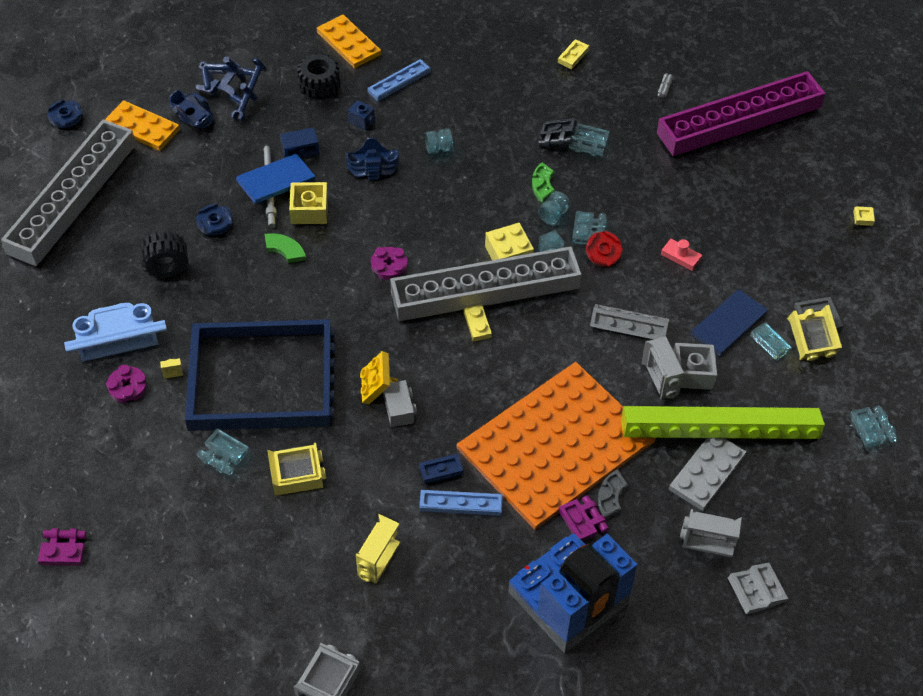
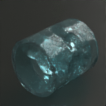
[425,128,453,154]
[538,191,571,225]

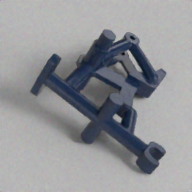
[195,56,267,122]

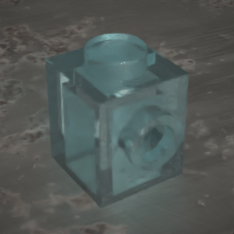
[538,230,565,252]

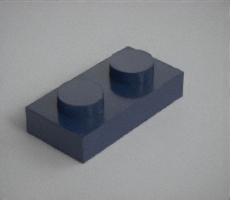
[419,454,463,484]

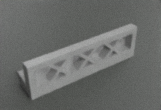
[590,304,669,339]

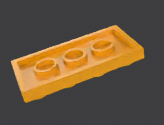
[317,15,381,69]
[105,100,180,151]

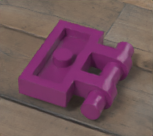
[559,495,609,542]
[38,528,87,566]

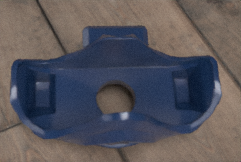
[169,90,215,129]
[346,138,399,180]

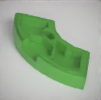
[532,162,555,203]
[265,234,306,263]

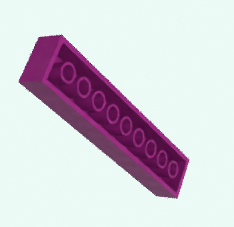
[657,71,826,156]

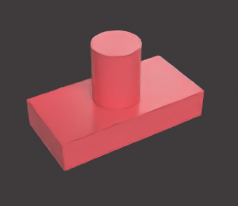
[661,239,702,271]

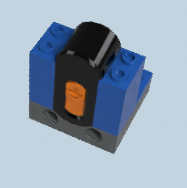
[508,533,638,654]

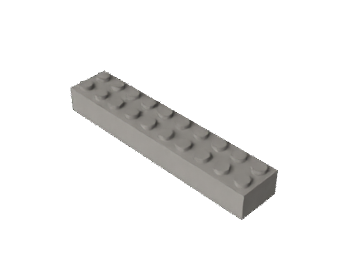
[1,119,136,266]
[390,247,581,321]

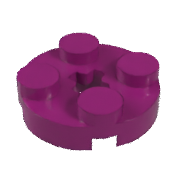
[371,247,408,280]
[106,365,147,403]

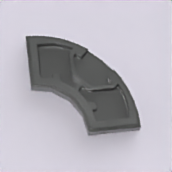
[598,469,628,519]

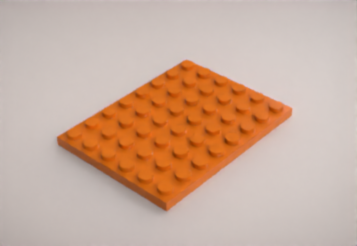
[457,362,656,530]

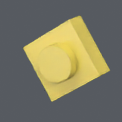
[853,207,875,226]
[160,358,183,379]

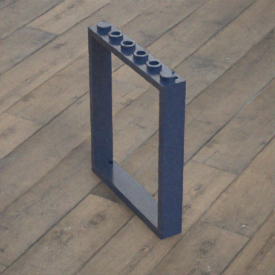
[185,319,335,431]

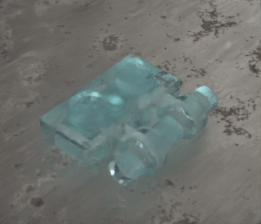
[569,124,610,156]
[572,211,607,245]
[849,406,898,448]
[197,428,250,475]

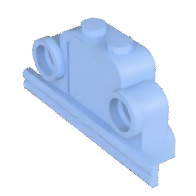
[64,303,167,361]

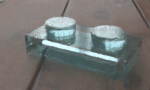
[750,322,791,360]

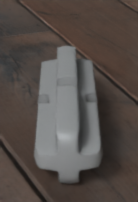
[658,73,673,98]

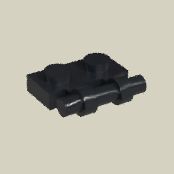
[539,118,577,148]

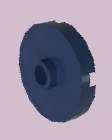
[47,100,83,128]
[196,204,233,235]

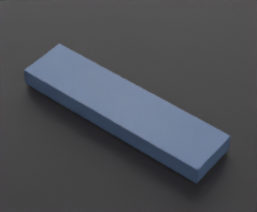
[368,59,431,101]
[419,490,503,516]

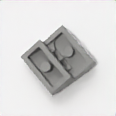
[728,563,788,614]

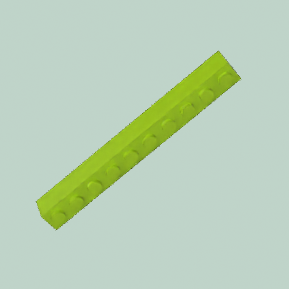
[621,406,825,439]

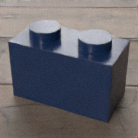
[280,127,320,158]

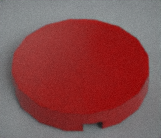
[586,231,623,267]

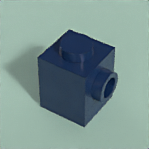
[348,100,375,130]

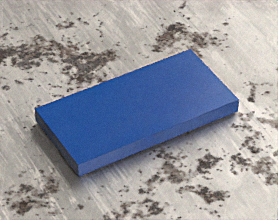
[236,154,315,204]

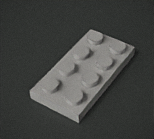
[668,438,746,511]

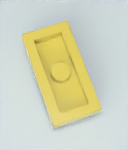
[558,39,589,69]
[464,304,492,342]

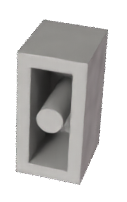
[383,380,417,427]

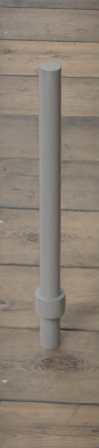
[264,146,277,228]

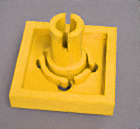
[360,351,398,405]

